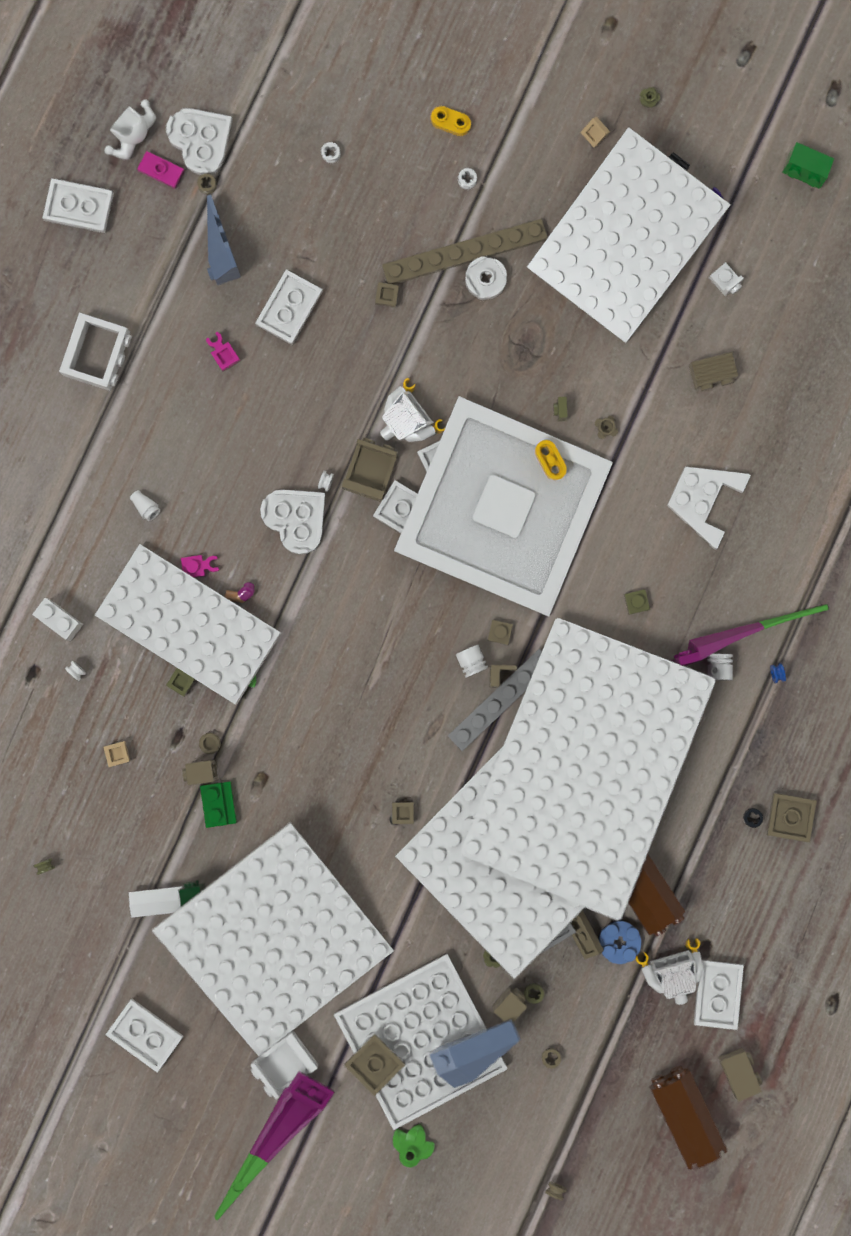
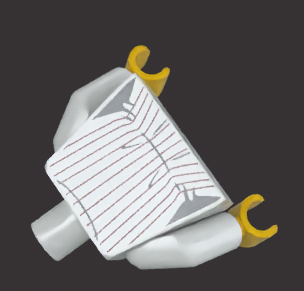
[380,378,446,442]
[636,938,703,1005]

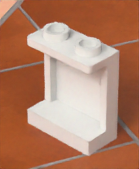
[250,1031,319,1100]

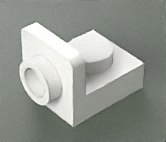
[709,262,744,296]

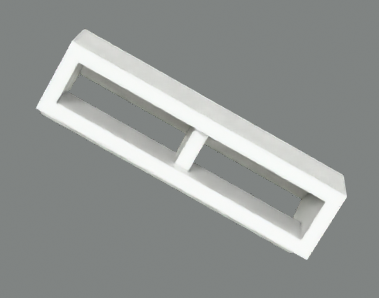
[129,886,182,918]

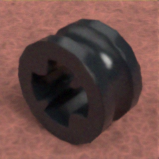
[743,808,763,828]

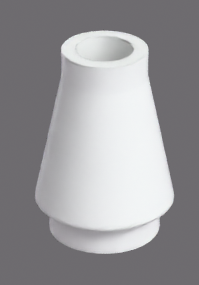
[130,490,160,521]

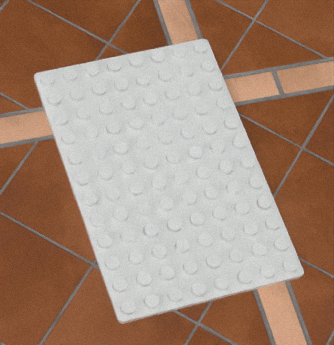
[460,618,715,920]

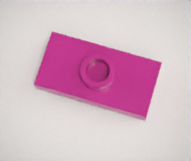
[137,151,184,189]

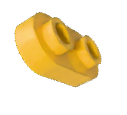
[431,106,471,136]
[535,440,567,481]

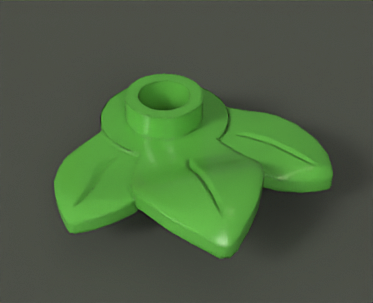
[393,1124,435,1168]

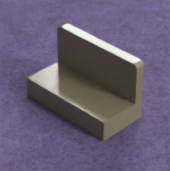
[489,665,517,688]

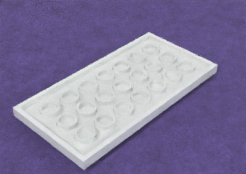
[95,544,281,705]

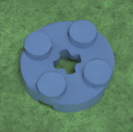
[598,920,641,964]

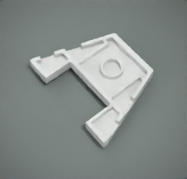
[667,467,751,550]

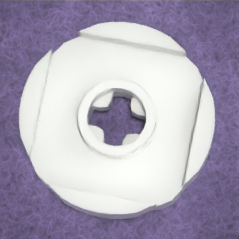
[465,257,507,300]

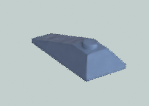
[207,195,241,285]
[429,1019,521,1088]

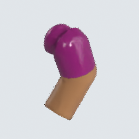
[225,582,255,603]

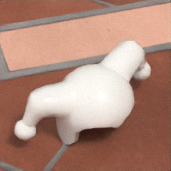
[104,100,156,160]

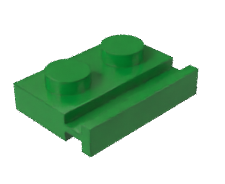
[200,781,237,828]

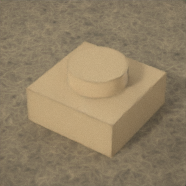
[580,117,610,148]
[104,741,131,767]

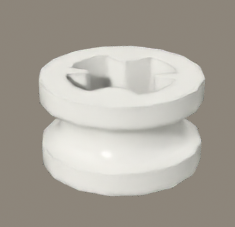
[321,142,340,163]
[458,168,477,189]
[318,471,334,492]
[65,661,86,681]

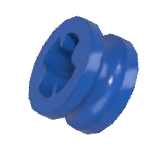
[770,663,786,684]

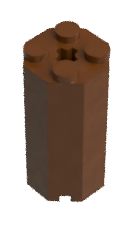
[628,853,685,937]
[649,1065,728,1170]

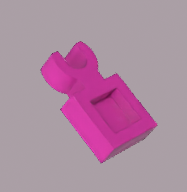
[206,332,240,372]
[181,555,219,578]

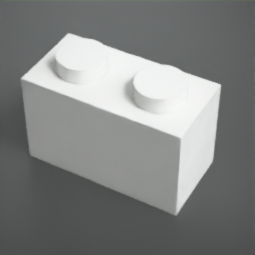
[32,598,83,641]

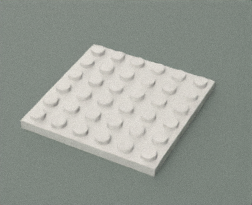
[334,954,507,1130]

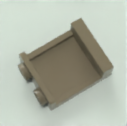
[342,438,398,502]

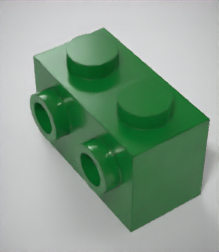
[782,142,834,189]

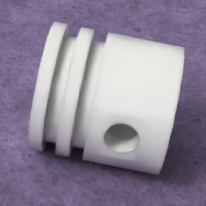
[455,645,488,678]
[707,654,733,680]

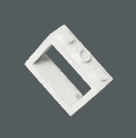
[59,313,132,391]

